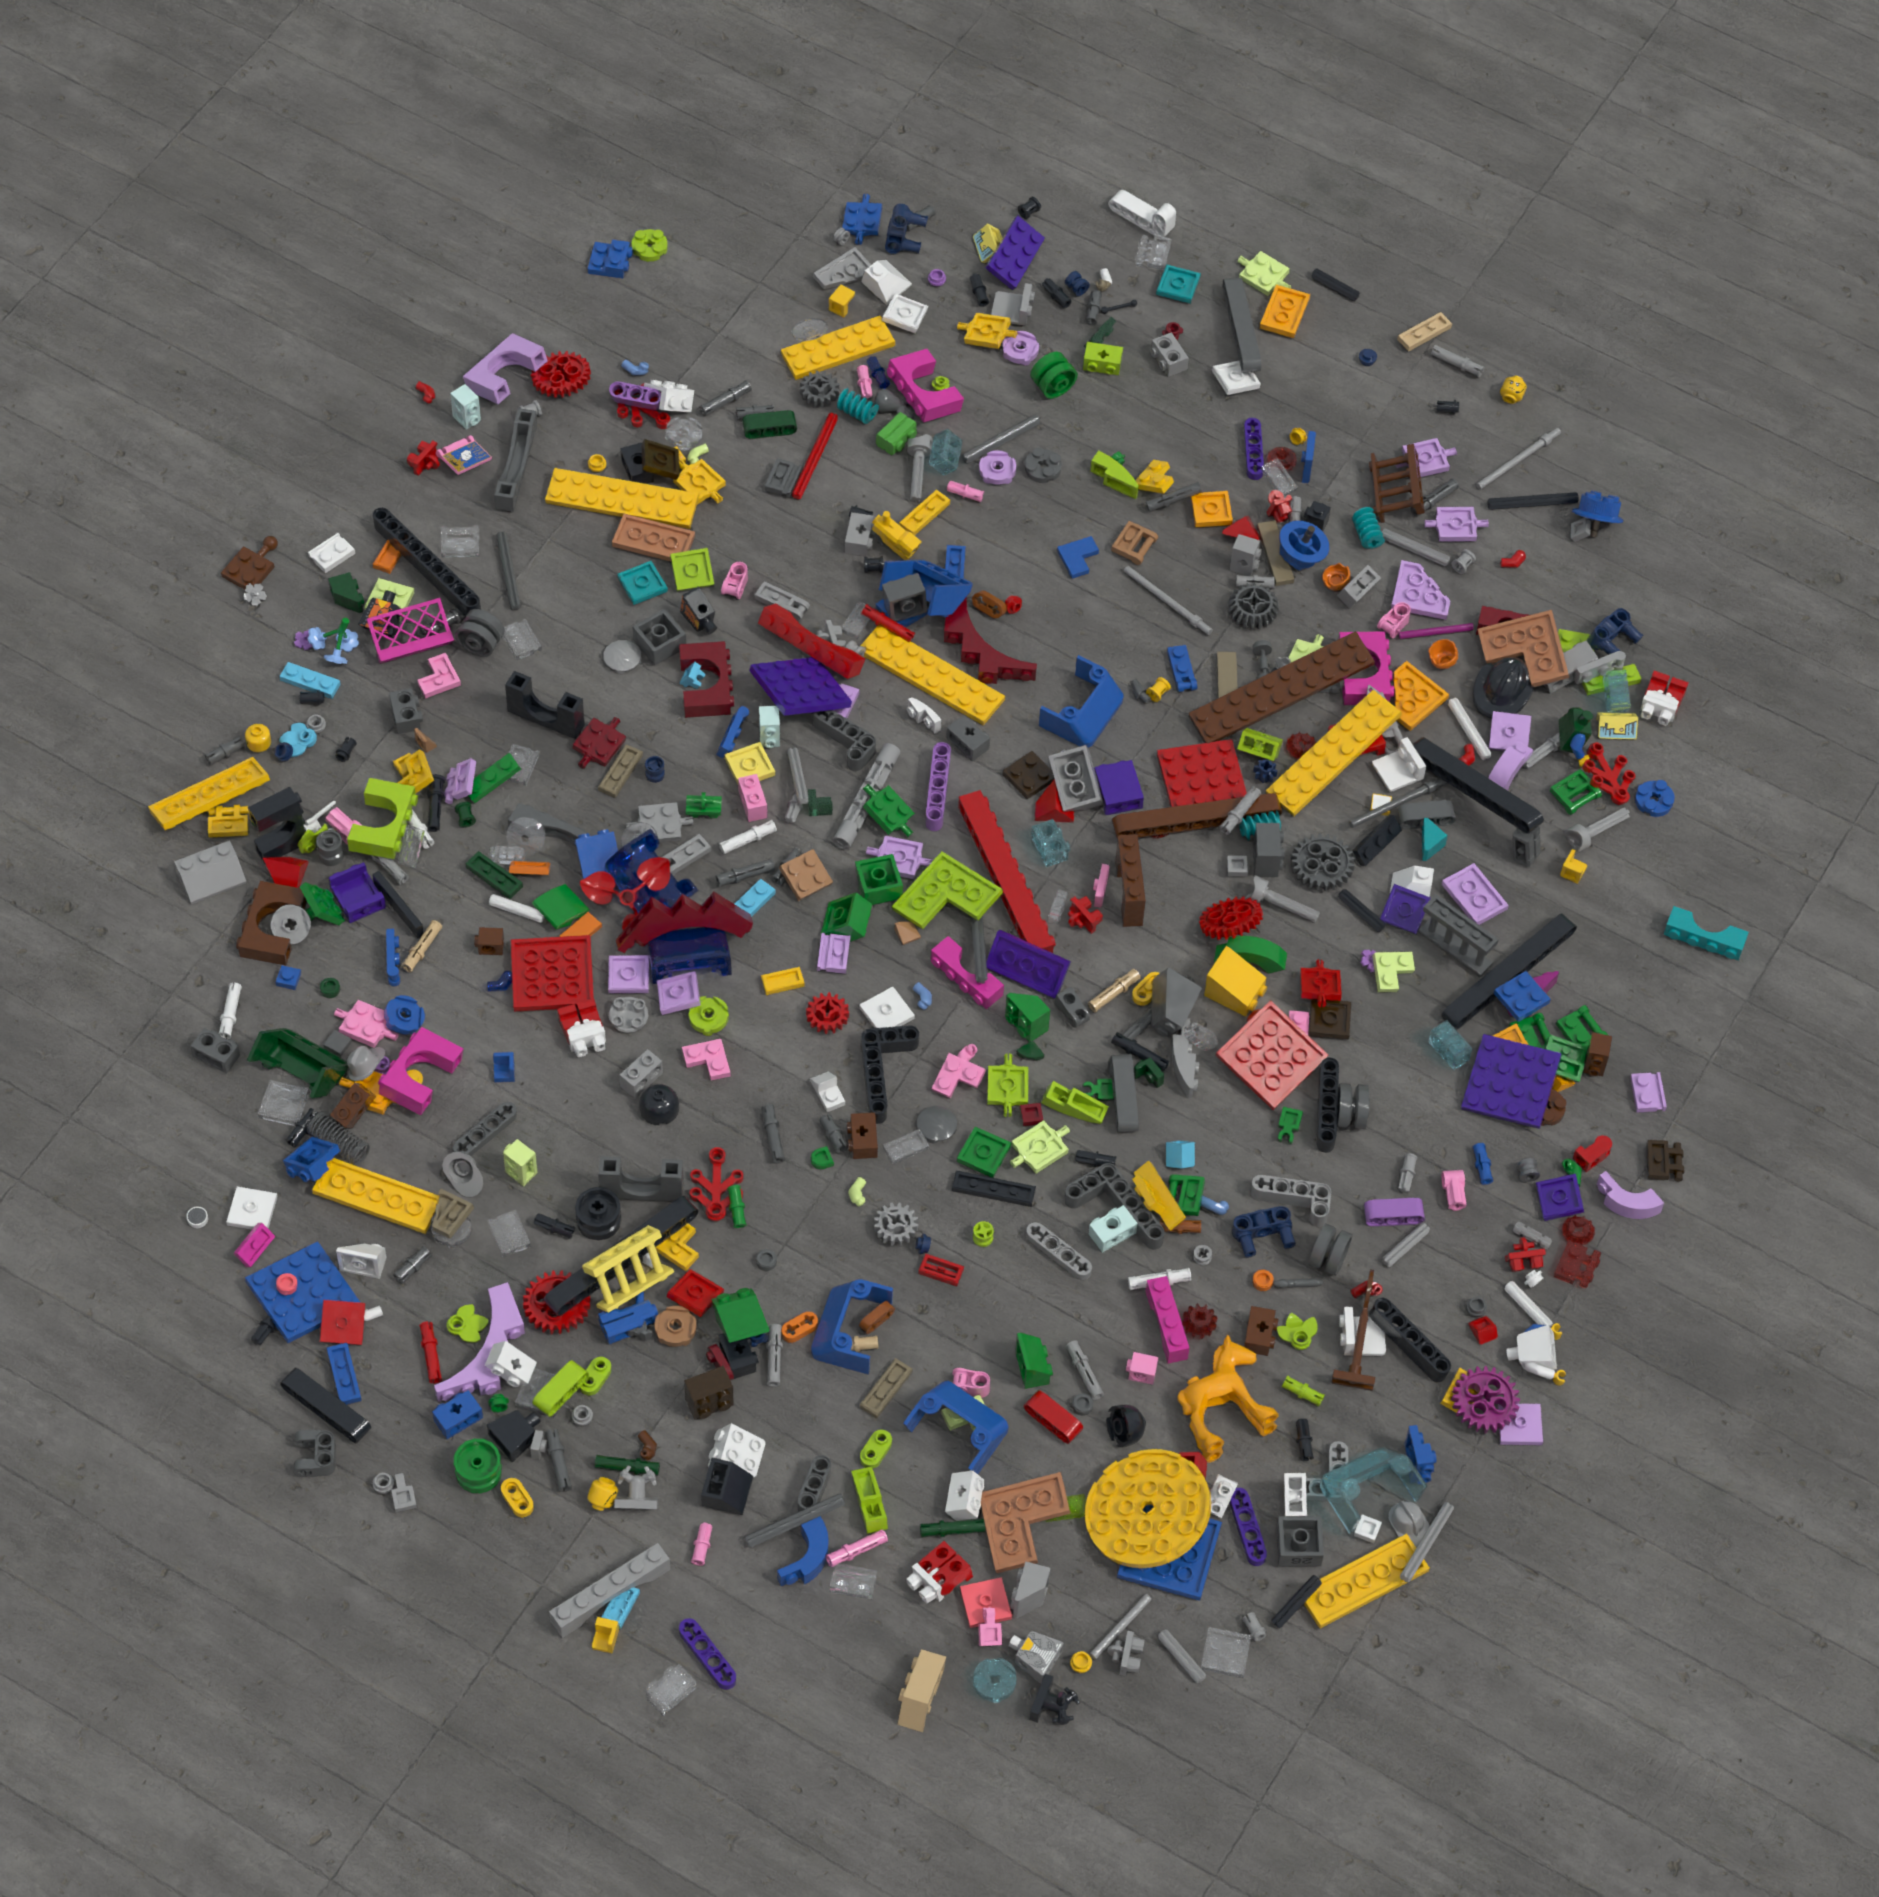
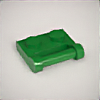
[1550,769,1602,815]
[1556,1005,1608,1047]
[1509,1013,1550,1049]
[1168,1174,1205,1216]

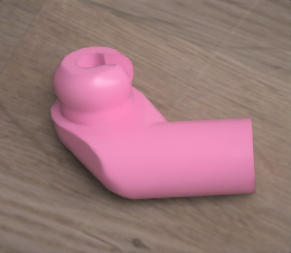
[958,1044,977,1061]

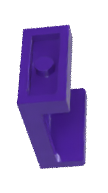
[1094,760,1144,815]
[328,862,386,923]

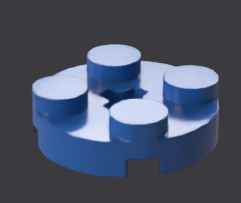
[1635,780,1675,817]
[384,995,425,1034]

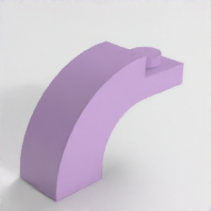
[1488,741,1533,791]
[1597,1171,1664,1219]

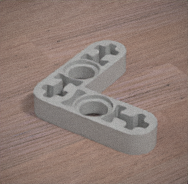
[1306,1441,1349,1501]

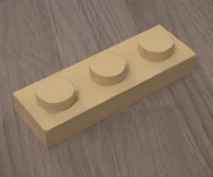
[1397,312,1452,352]

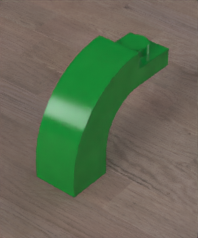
[1214,936,1287,974]

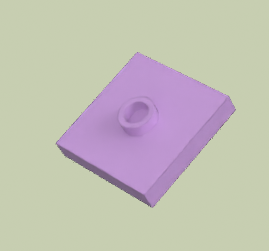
[1489,711,1531,752]
[608,955,649,993]
[657,971,701,1015]
[1498,1404,1543,1445]

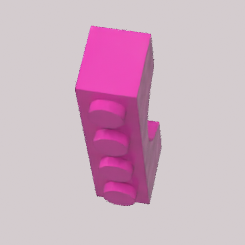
[931,936,1004,1009]
[1145,1276,1190,1364]

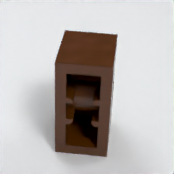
[1583,1032,1612,1077]
[330,1083,376,1128]
[847,1113,878,1159]
[1244,1306,1279,1356]

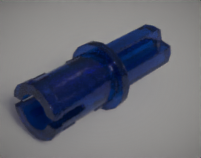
[867,356,890,389]

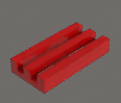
[918,1254,964,1287]

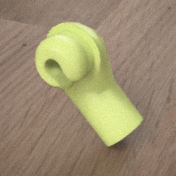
[687,444,709,464]
[848,1177,866,1206]

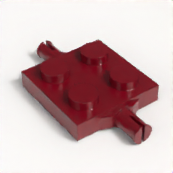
[572,717,626,769]

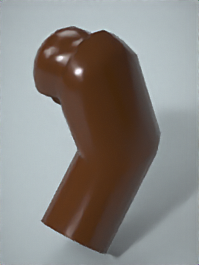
[638,1430,657,1460]

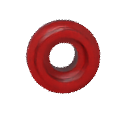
[1005,595,1022,614]

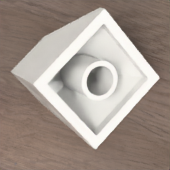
[861,260,912,305]
[1390,866,1434,914]
[336,1244,387,1279]

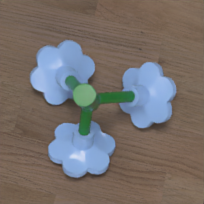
[308,618,359,664]

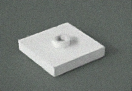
[882,294,928,334]
[1212,361,1261,395]
[859,987,915,1028]
[226,1187,278,1230]

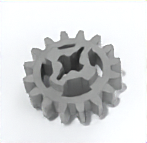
[874,1202,918,1246]

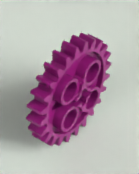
[1451,1366,1520,1433]

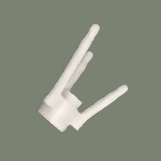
[304,801,336,833]

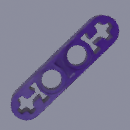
[1244,418,1264,480]
[1229,1488,1267,1566]
[679,1618,736,1690]

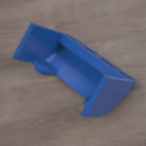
[879,560,973,617]
[1039,655,1123,748]
[811,1279,893,1375]
[903,1381,1009,1474]

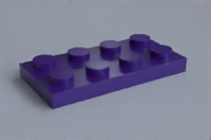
[985,216,1045,290]
[986,930,1071,999]

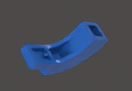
[777,1516,828,1586]

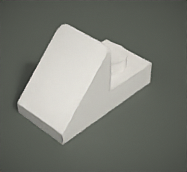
[810,1071,845,1112]

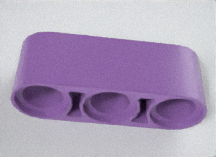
[609,382,661,410]
[1364,1198,1425,1226]

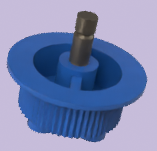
[1572,490,1624,537]
[1279,521,1330,570]

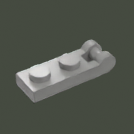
[755,581,810,621]
[1574,651,1626,685]
[663,834,711,879]

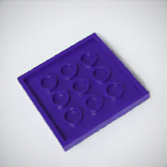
[749,657,852,716]
[1461,1034,1562,1129]

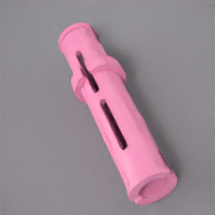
[826,1529,888,1568]

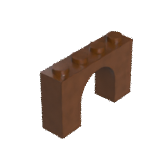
[1115,834,1146,927]
[236,881,307,966]

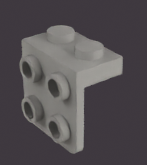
[991,283,1035,326]

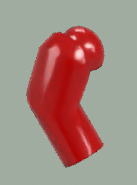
[415,381,436,404]
[1458,744,1475,766]

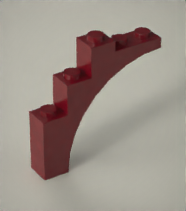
[944,597,1037,684]

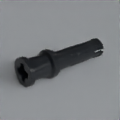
[427,774,445,832]

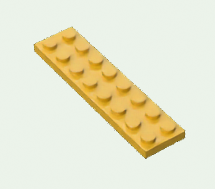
[545,468,699,529]
[861,625,1005,726]
[1266,690,1402,816]

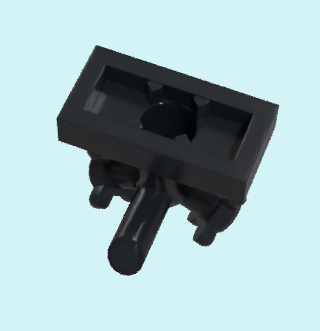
[1029,1673,1080,1725]

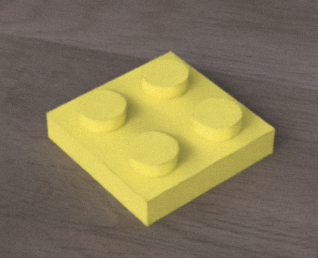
[725,742,775,784]

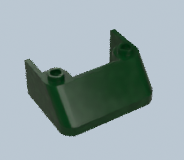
[247,1028,348,1098]

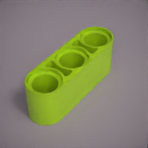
[532,1360,589,1417]

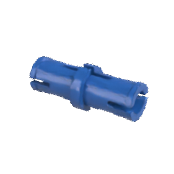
[1472,1143,1493,1185]

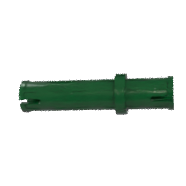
[595,1455,660,1476]
[920,1519,985,1538]

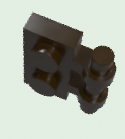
[1647,1140,1685,1182]

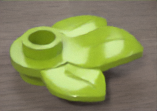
[298,824,328,853]
[447,1304,489,1343]
[1277,1313,1318,1350]

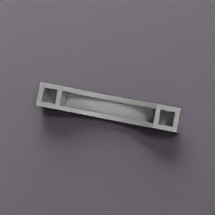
[549,1543,670,1638]

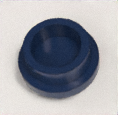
[1359,349,1377,366]
[274,742,293,762]
[915,1234,931,1254]

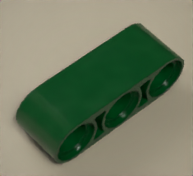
[742,410,797,439]

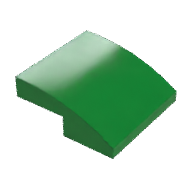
[532,884,590,929]
[1545,1035,1588,1083]

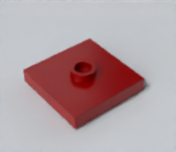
[667,1269,724,1317]
[320,1300,365,1345]

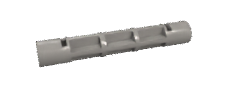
[833,743,900,850]

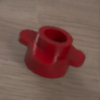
[1162,322,1183,340]

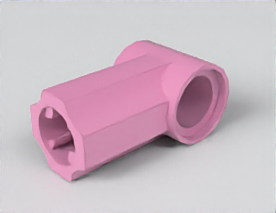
[325,807,361,845]
[1441,1170,1467,1211]

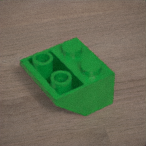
[1005,993,1050,1042]

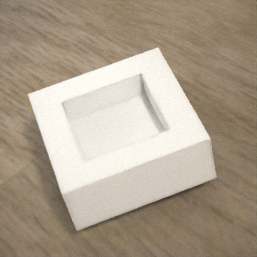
[1354,1515,1382,1544]

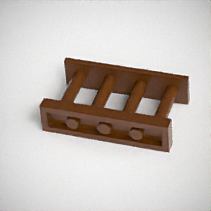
[1369,444,1425,523]

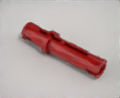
[861,604,915,642]
[419,1321,442,1384]

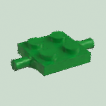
[862,784,915,838]

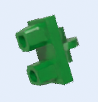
[686,792,722,818]

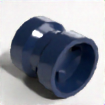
[1065,271,1090,296]
[645,756,665,783]

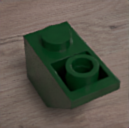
[328,572,365,613]

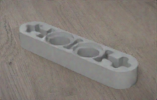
[1026,1222,1092,1280]

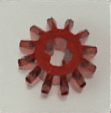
[1182,1303,1218,1339]

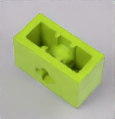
[1083,342,1123,375]
[1237,728,1283,761]

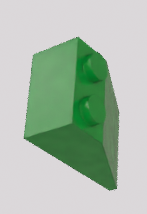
[712,1288,770,1343]

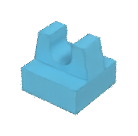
[680,662,706,689]

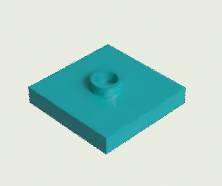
[1156,264,1201,304]
[617,561,668,605]

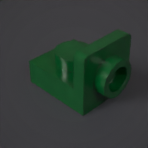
[1134,1058,1164,1088]

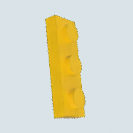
[899,490,950,535]

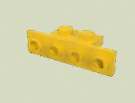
[1132,1161,1186,1231]

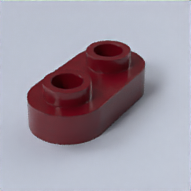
[706,1344,734,1381]

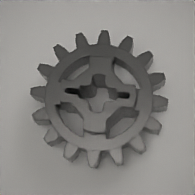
[800,371,839,407]

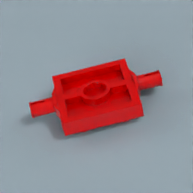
[1300,959,1342,1008]

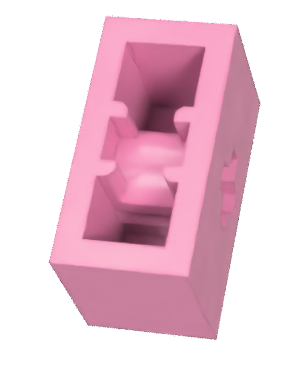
[738,774,767,822]

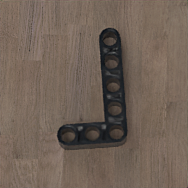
[861,1025,919,1124]

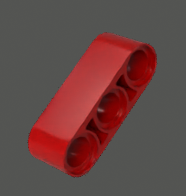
[1024,1390,1084,1444]

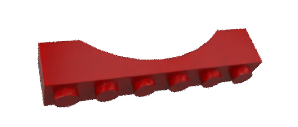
[758,603,866,679]

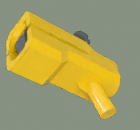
[872,511,922,560]

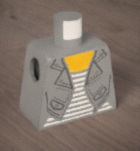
[1008,1631,1064,1683]

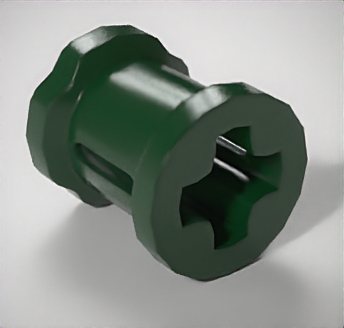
[455,802,476,828]

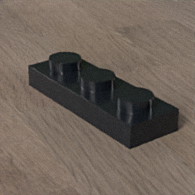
[1352,815,1402,866]

